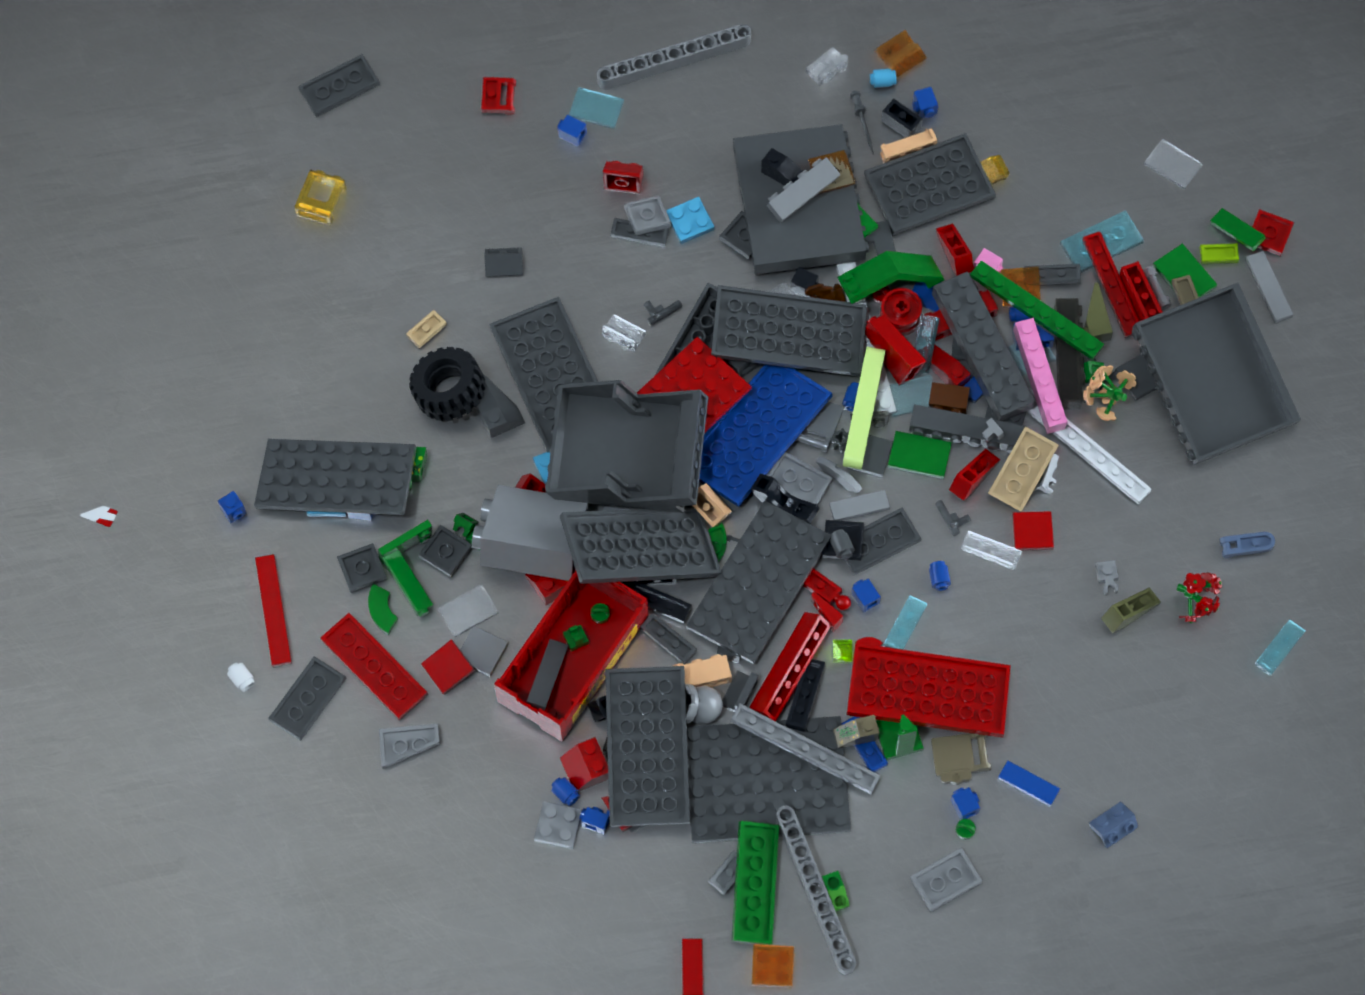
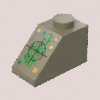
[833,715,879,748]

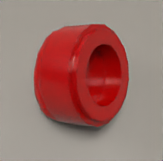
[872,286,890,304]

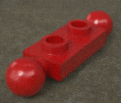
[803,568,851,611]

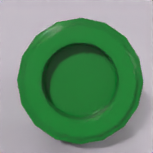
[591,603,610,624]
[955,819,976,840]

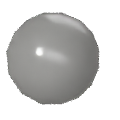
[685,684,723,724]

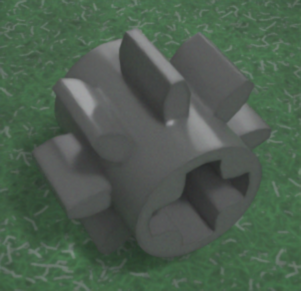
[830,428,849,453]

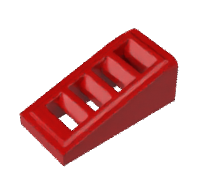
[811,592,843,632]

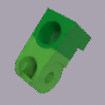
[821,871,850,911]

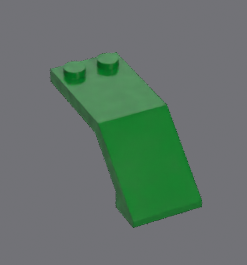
[837,251,945,304]

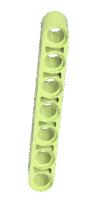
[843,347,886,470]

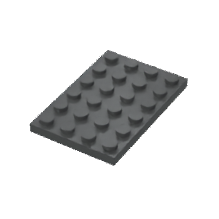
[864,133,996,235]

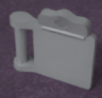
[794,402,844,453]

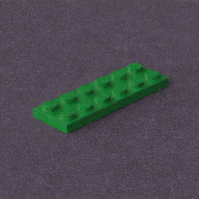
[731,821,779,946]

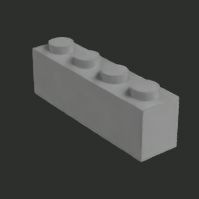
[767,157,840,223]

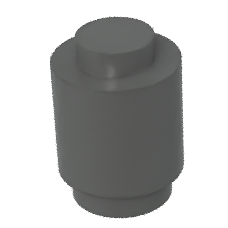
[830,529,855,560]

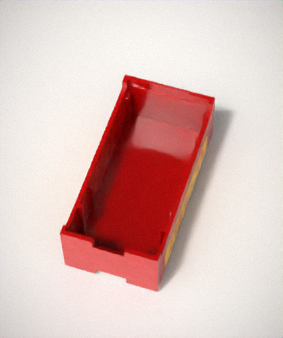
[494,571,648,742]

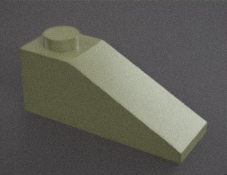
[1082,282,1113,342]
[1101,587,1161,633]

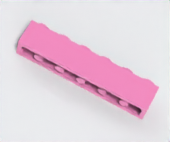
[1013,318,1067,434]

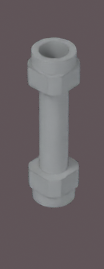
[1143,266,1172,310]

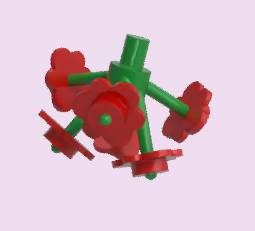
[1177,572,1222,623]

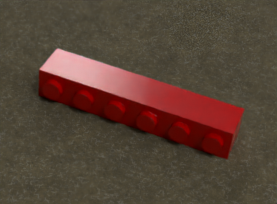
[749,612,831,722]

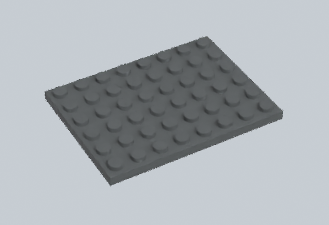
[687,716,851,843]

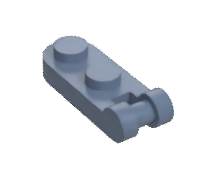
[1219,532,1275,558]

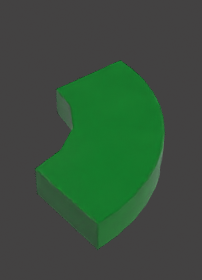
[708,523,727,563]
[368,584,398,635]

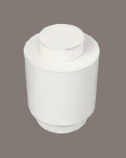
[227,662,255,692]

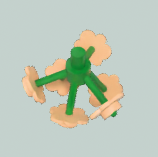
[1083,365,1137,421]

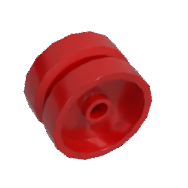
[880,288,923,336]

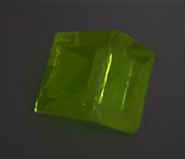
[832,640,852,663]

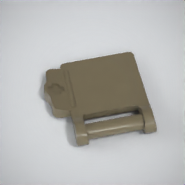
[931,733,991,785]

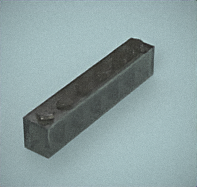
[1054,298,1086,410]

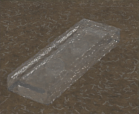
[961,531,1022,570]

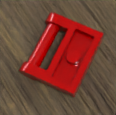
[481,77,516,115]

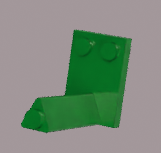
[378,520,433,618]
[876,714,923,760]

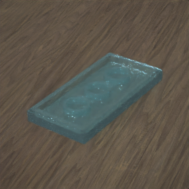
[1060,210,1144,272]

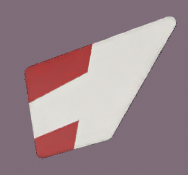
[80,506,118,527]

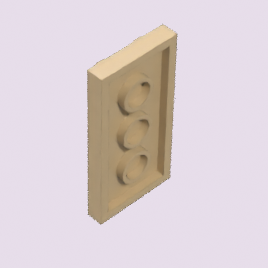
[988,426,1059,512]

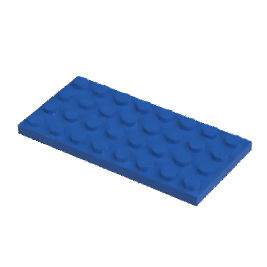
[699,364,833,507]

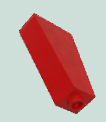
[865,315,926,385]

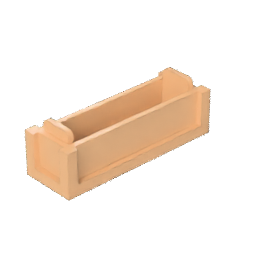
[880,128,937,163]

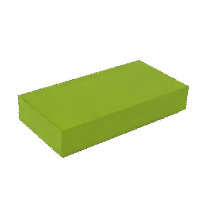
[1199,243,1239,264]

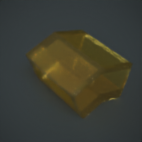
[980,155,1010,185]

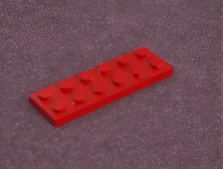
[320,613,428,720]

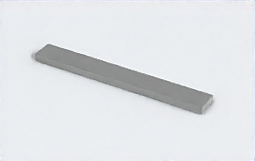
[730,703,880,794]

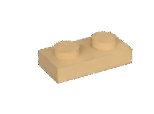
[406,310,447,349]

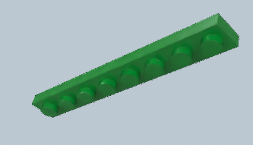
[970,260,1104,361]

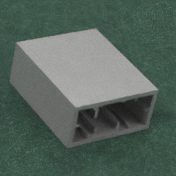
[472,485,589,581]

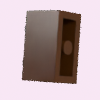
[929,382,970,414]

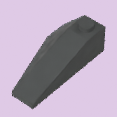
[460,374,525,438]

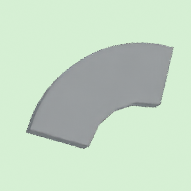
[816,457,862,493]

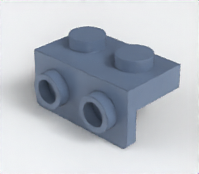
[1089,801,1138,848]

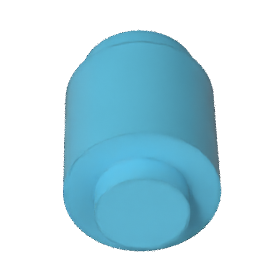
[869,69,896,88]

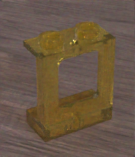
[294,169,346,226]

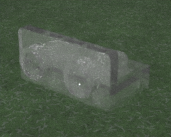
[806,47,848,86]
[602,314,646,352]

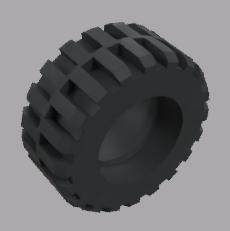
[409,347,485,421]

